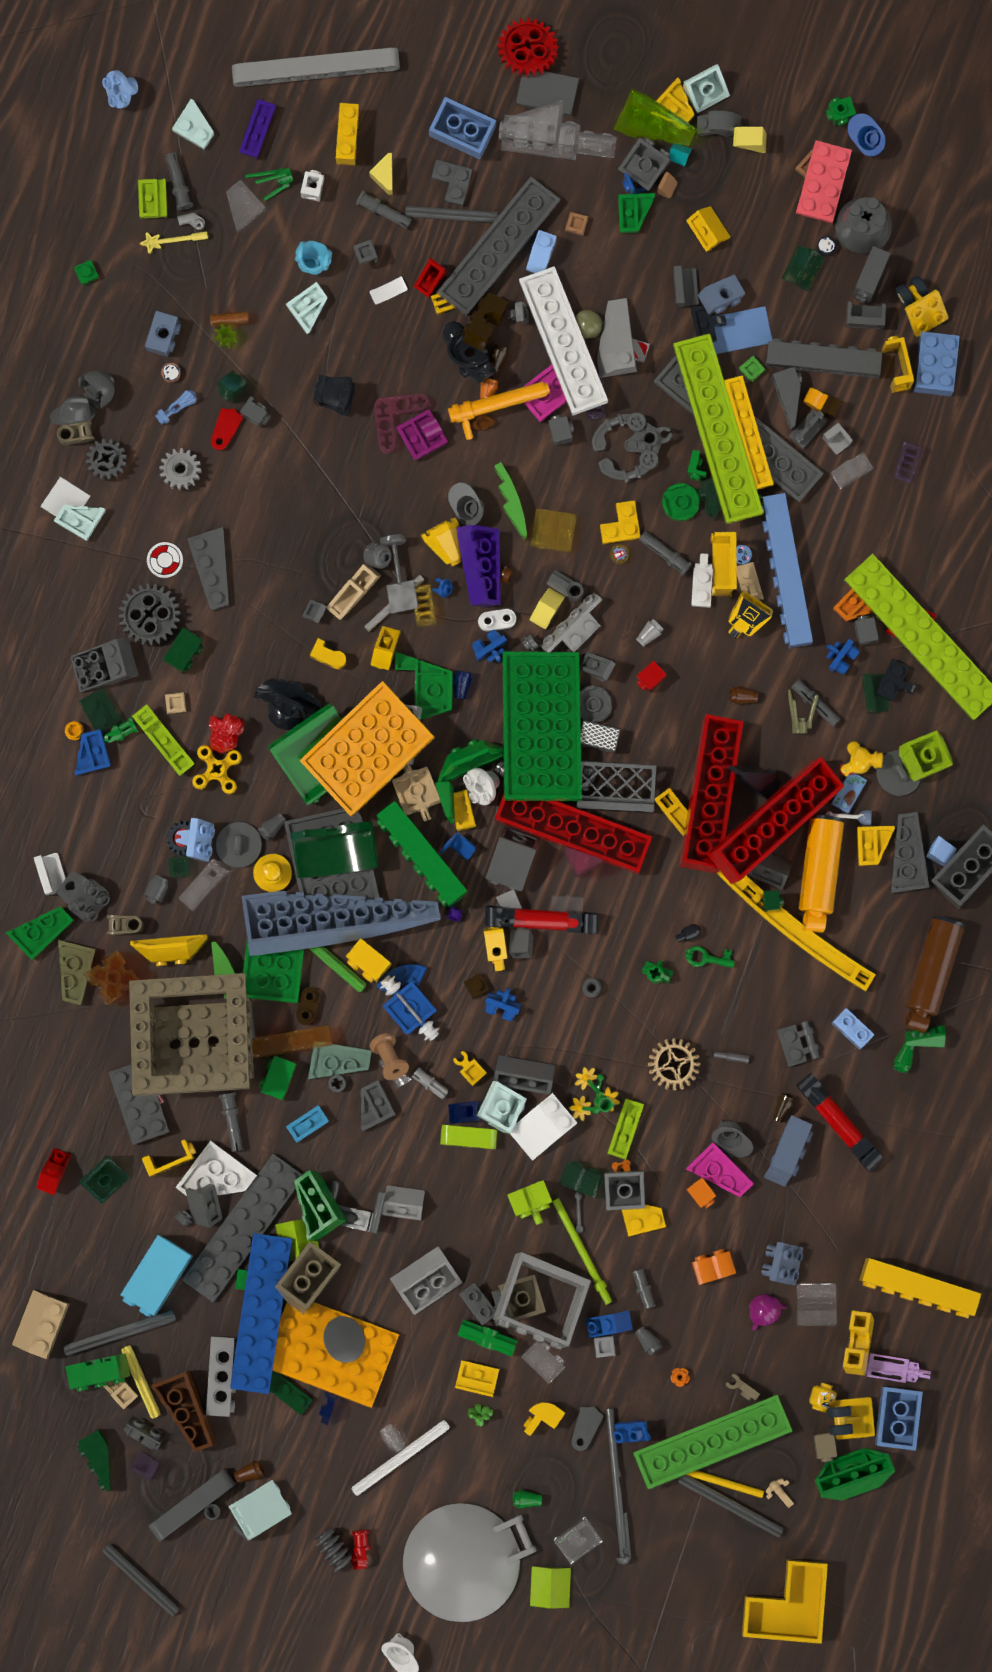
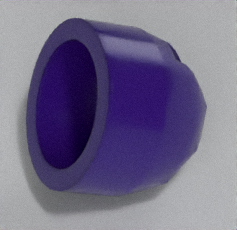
[446,906,462,922]

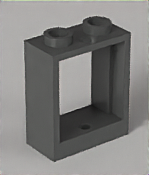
[852,246,890,303]

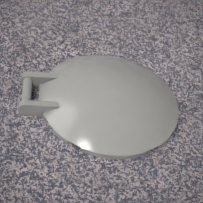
[403,1503,537,1622]

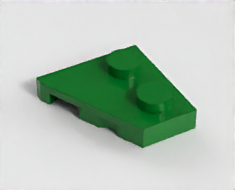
[618,193,655,233]

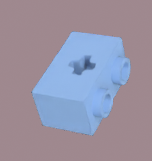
[831,1008,874,1050]

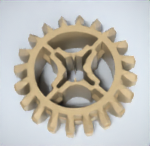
[648,1038,700,1091]

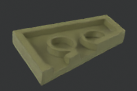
[58,940,96,1006]

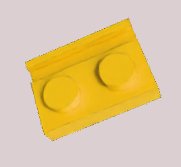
[455,1360,499,1397]

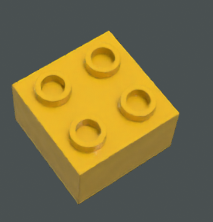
[346,938,392,983]

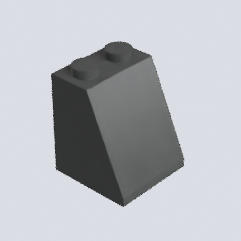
[486,826,541,891]

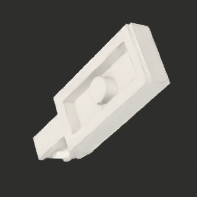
[691,554,713,608]

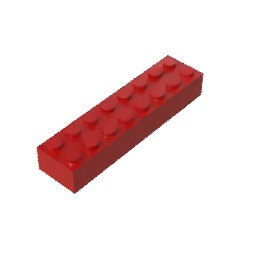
[679,714,744,874]
[707,757,845,884]
[495,795,652,875]

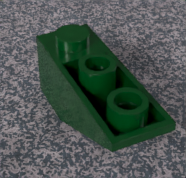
[77,1429,112,1493]

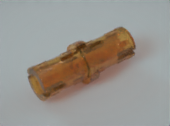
[210,311,249,327]

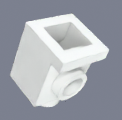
[301,170,324,202]

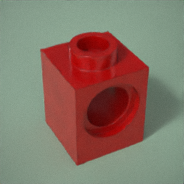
[636,661,667,692]

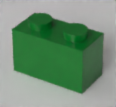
[259,1056,297,1100]

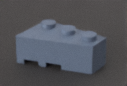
[764,1115,813,1187]

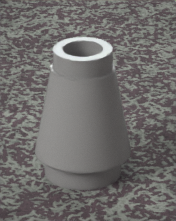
[636,619,664,647]

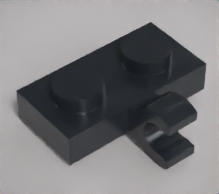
[690,305,727,342]
[875,659,915,702]

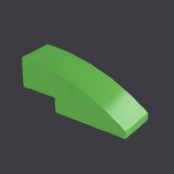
[212,942,235,1000]

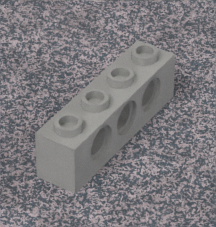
[206,1336,237,1417]

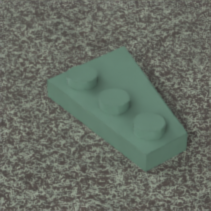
[308,1041,372,1079]

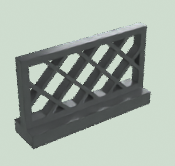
[577,761,656,812]

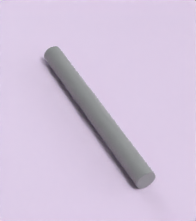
[364,575,424,632]

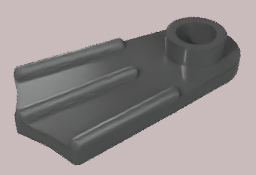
[571,1407,603,1451]

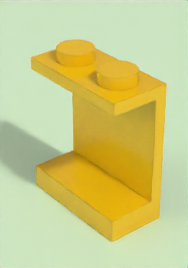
[882,336,914,393]
[142,1140,196,1177]

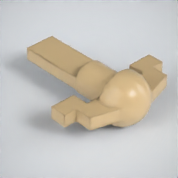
[766,1478,794,1508]

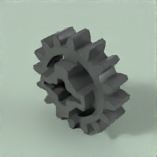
[86,439,127,481]

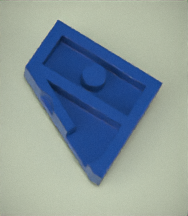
[74,729,112,776]

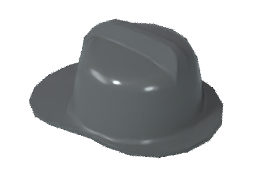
[50,396,95,425]
[448,483,484,526]
[711,1119,753,1158]

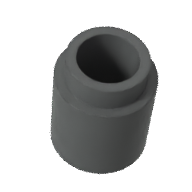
[144,875,169,905]

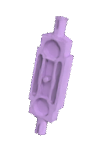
[865,1353,931,1383]

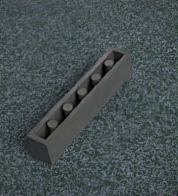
[766,339,882,379]

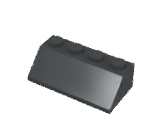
[931,824,992,909]

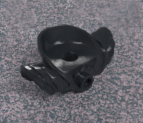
[443,321,497,384]
[254,678,323,730]

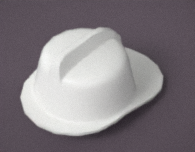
[382,1633,419,1672]

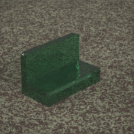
[782,246,824,291]
[862,673,890,714]

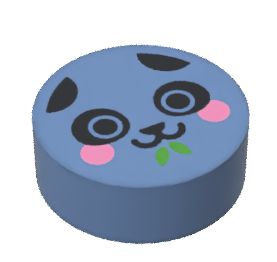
[737,545,752,565]

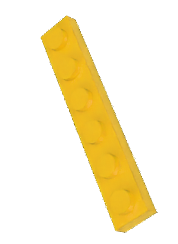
[724,376,773,490]

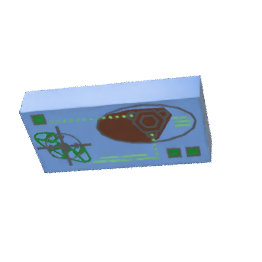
[831,774,867,814]

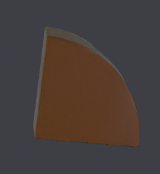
[471,414,496,431]

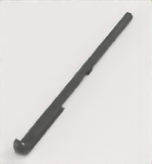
[606,1409,631,1565]

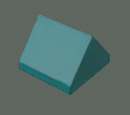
[668,142,692,167]

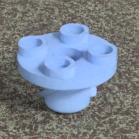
[102,70,138,108]

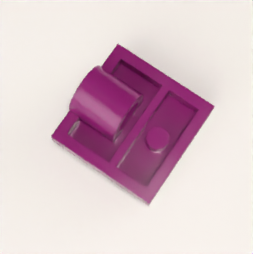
[396,409,448,461]

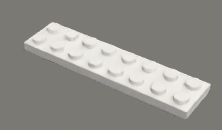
[519,266,608,416]

